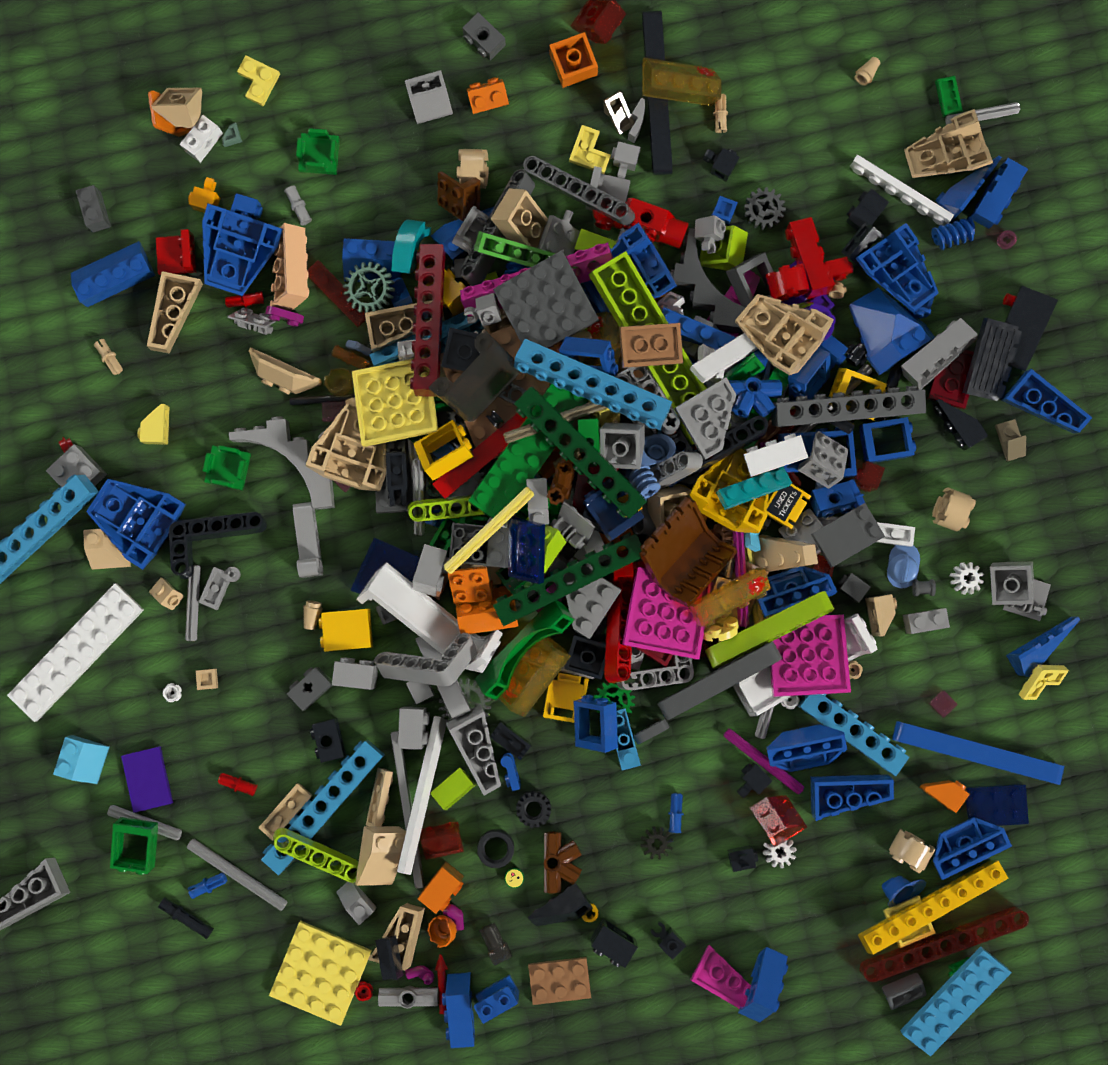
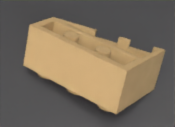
[753,535,818,572]

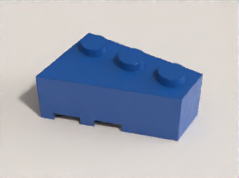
[970,158,1028,229]
[738,947,788,1023]
[442,972,475,1048]

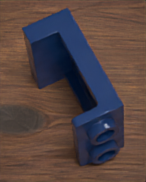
[583,478,645,542]

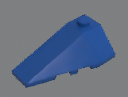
[431,206,495,265]
[1006,616,1080,677]

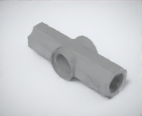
[378,986,439,1009]

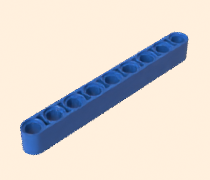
[892,721,1065,785]

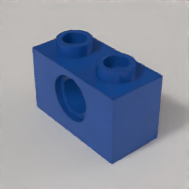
[809,481,856,518]

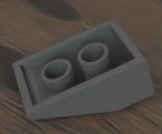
[811,503,885,568]

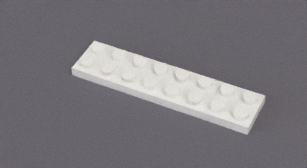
[7,583,144,722]

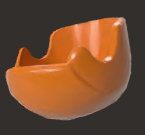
[428,915,457,948]

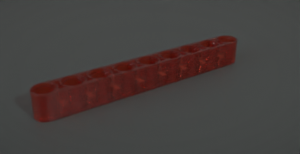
[860,907,1029,982]

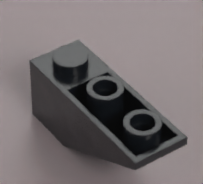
[932,399,988,450]
[528,883,593,926]

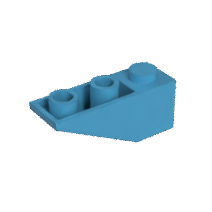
[616,708,641,770]

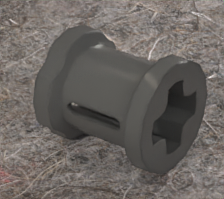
[912,579,936,596]

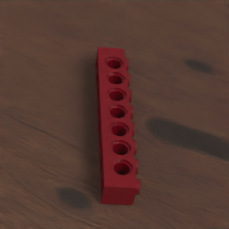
[410,244,445,397]

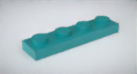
[716,466,792,510]

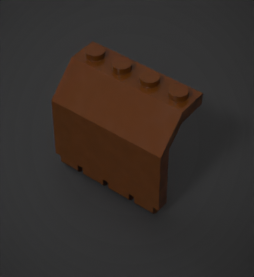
[639,497,737,608]

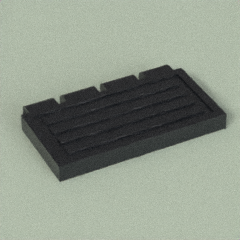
[962,318,1023,401]

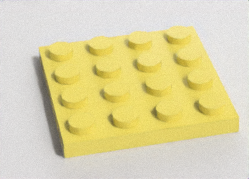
[352,356,438,447]
[269,921,372,1026]

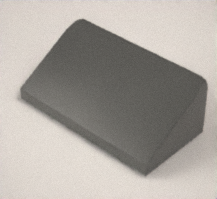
[882,973,927,1010]

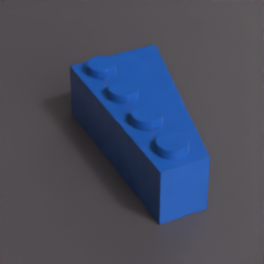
[1001,369,1092,434]
[811,774,894,821]

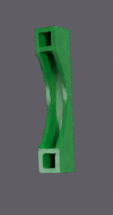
[475,600,575,700]

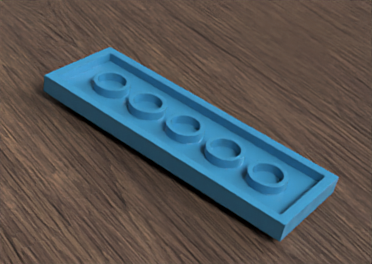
[900,946,1012,1056]

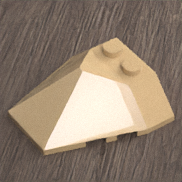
[904,109,993,178]
[735,294,834,375]
[305,401,386,491]

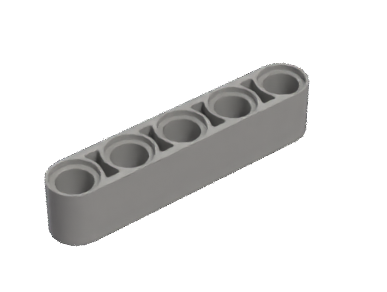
[416,637,471,720]

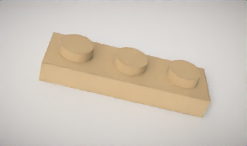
[366,768,393,826]
[259,783,313,841]

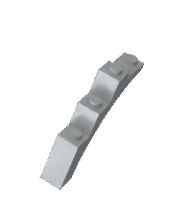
[229,416,335,510]

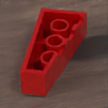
[785,217,835,299]

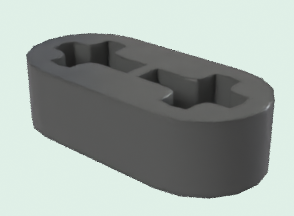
[633,719,670,745]

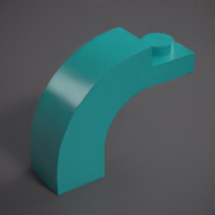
[391,219,431,274]

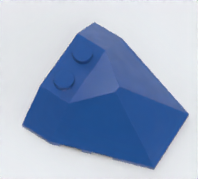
[202,204,283,296]
[584,222,677,313]
[856,223,939,312]
[849,288,935,375]
[86,479,186,569]

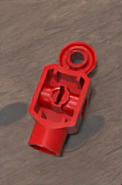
[593,198,689,249]

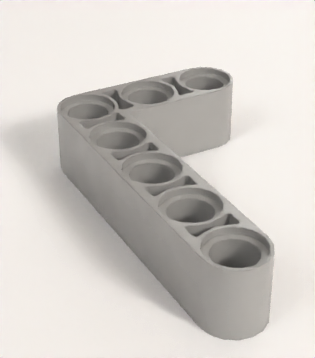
[632,451,703,535]
[374,633,477,687]

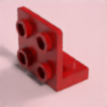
[156,229,196,275]

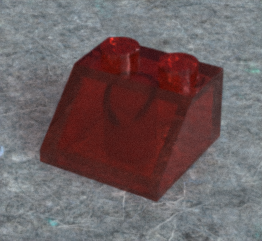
[571,0,626,44]
[750,795,807,847]

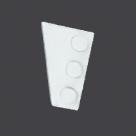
[743,433,808,477]

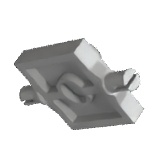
[537,210,580,256]

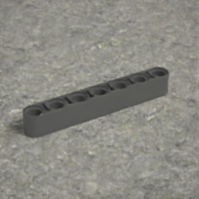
[523,156,635,226]
[460,169,535,286]
[657,641,783,721]

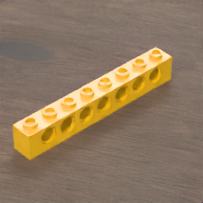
[858,860,1009,955]

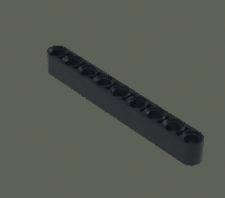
[642,10,672,175]

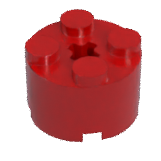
[765,264,810,301]

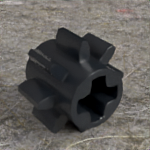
[846,343,868,367]

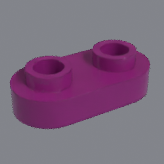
[265,306,304,327]

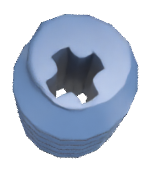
[622,465,661,499]

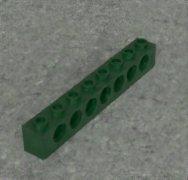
[514,386,648,519]
[493,532,641,626]

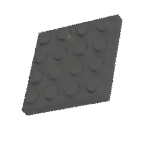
[493,250,600,349]

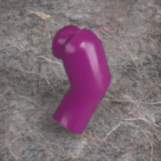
[443,904,464,931]
[405,965,434,985]

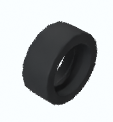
[477,829,514,868]

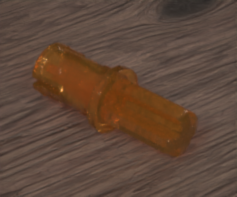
[332,345,369,369]

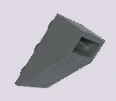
[449,523,516,568]

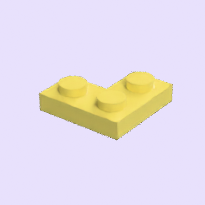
[237,55,280,106]
[569,125,611,174]
[1018,665,1069,700]

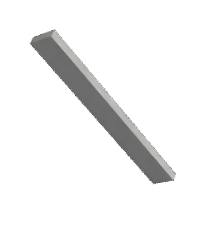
[391,731,425,889]

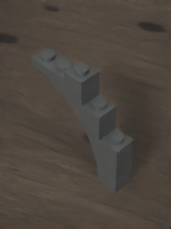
[671,228,746,334]

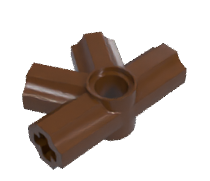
[547,458,576,505]
[544,831,582,893]

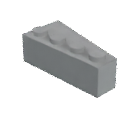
[0,858,70,930]

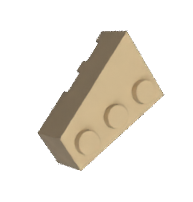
[368,903,425,971]

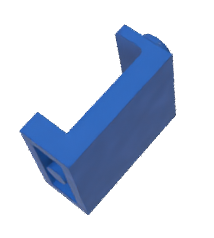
[474,975,519,1024]

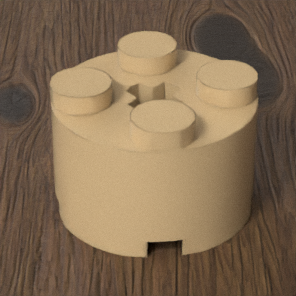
[457,149,489,188]
[932,487,976,531]
[889,829,936,873]

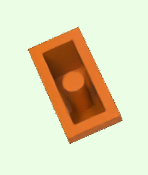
[919,780,970,813]

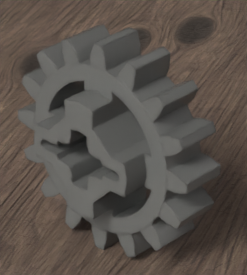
[744,187,786,230]

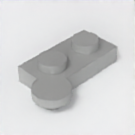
[199,567,241,610]

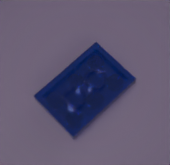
[508,517,545,584]
[966,784,1029,826]

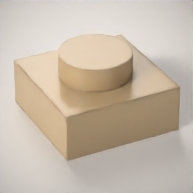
[196,669,218,690]

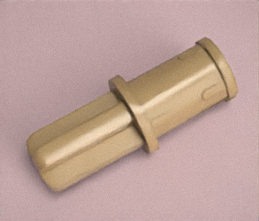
[713,93,728,133]
[94,339,123,375]

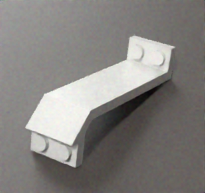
[356,563,503,673]
[733,613,878,717]

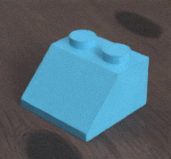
[53,735,110,784]

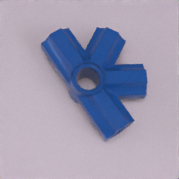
[728,377,782,418]

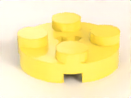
[703,612,739,641]

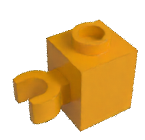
[188,177,221,213]

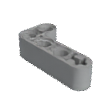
[615,366,680,434]
[293,502,323,578]
[616,655,694,690]

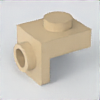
[149,577,184,610]

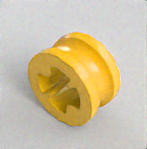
[582,903,598,922]

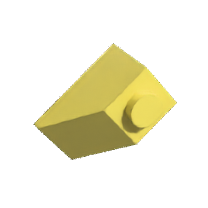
[137,404,170,445]

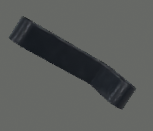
[662,416,768,476]
[169,512,267,579]

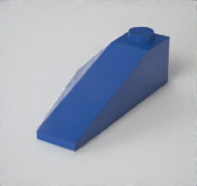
[935,155,1002,222]

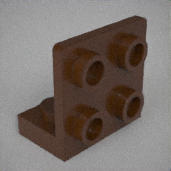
[437,171,481,221]

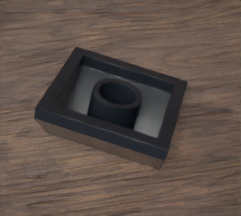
[564,634,606,679]

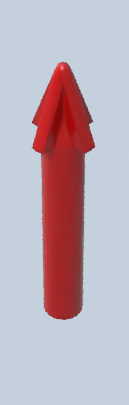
[435,954,448,1014]

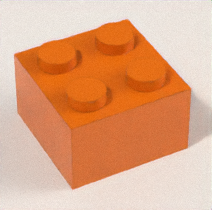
[549,32,598,88]
[418,861,464,914]

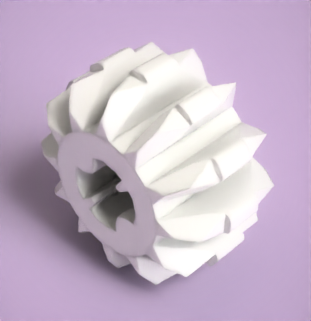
[950,562,984,595]
[763,834,796,868]

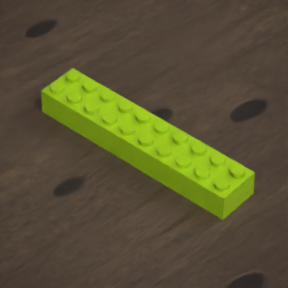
[589,251,707,444]

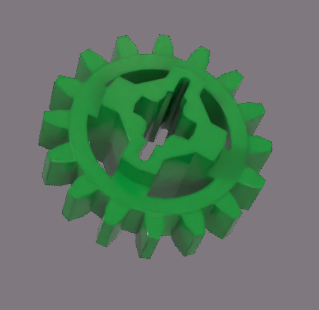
[594,682,635,713]

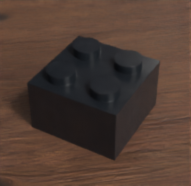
[591,918,638,968]

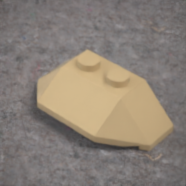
[249,347,322,395]

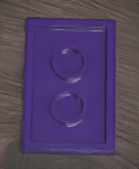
[121,746,173,813]

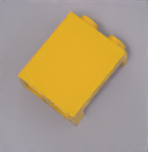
[319,609,373,652]

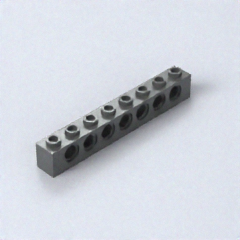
[771,386,926,427]

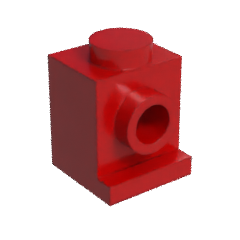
[824,257,853,281]

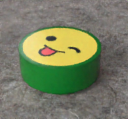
[505,867,524,888]

